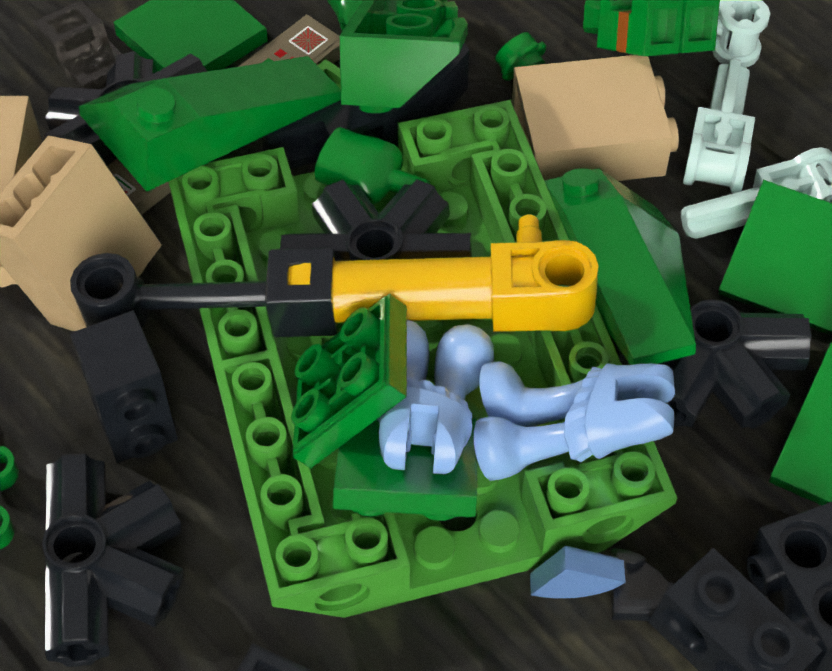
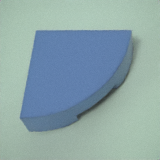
[530,546,626,598]

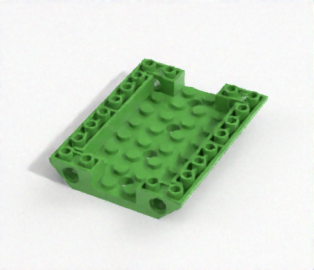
[168,100,677,618]

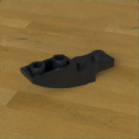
[262,42,469,169]

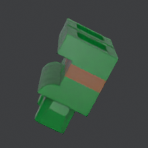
[583,0,720,57]

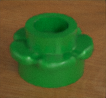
[495,32,547,81]

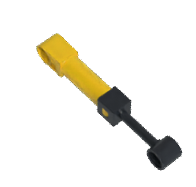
[70,214,598,337]

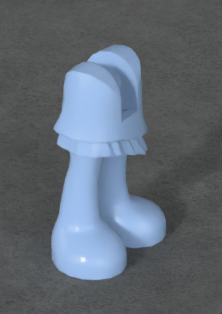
[378,320,494,474]
[474,361,675,481]

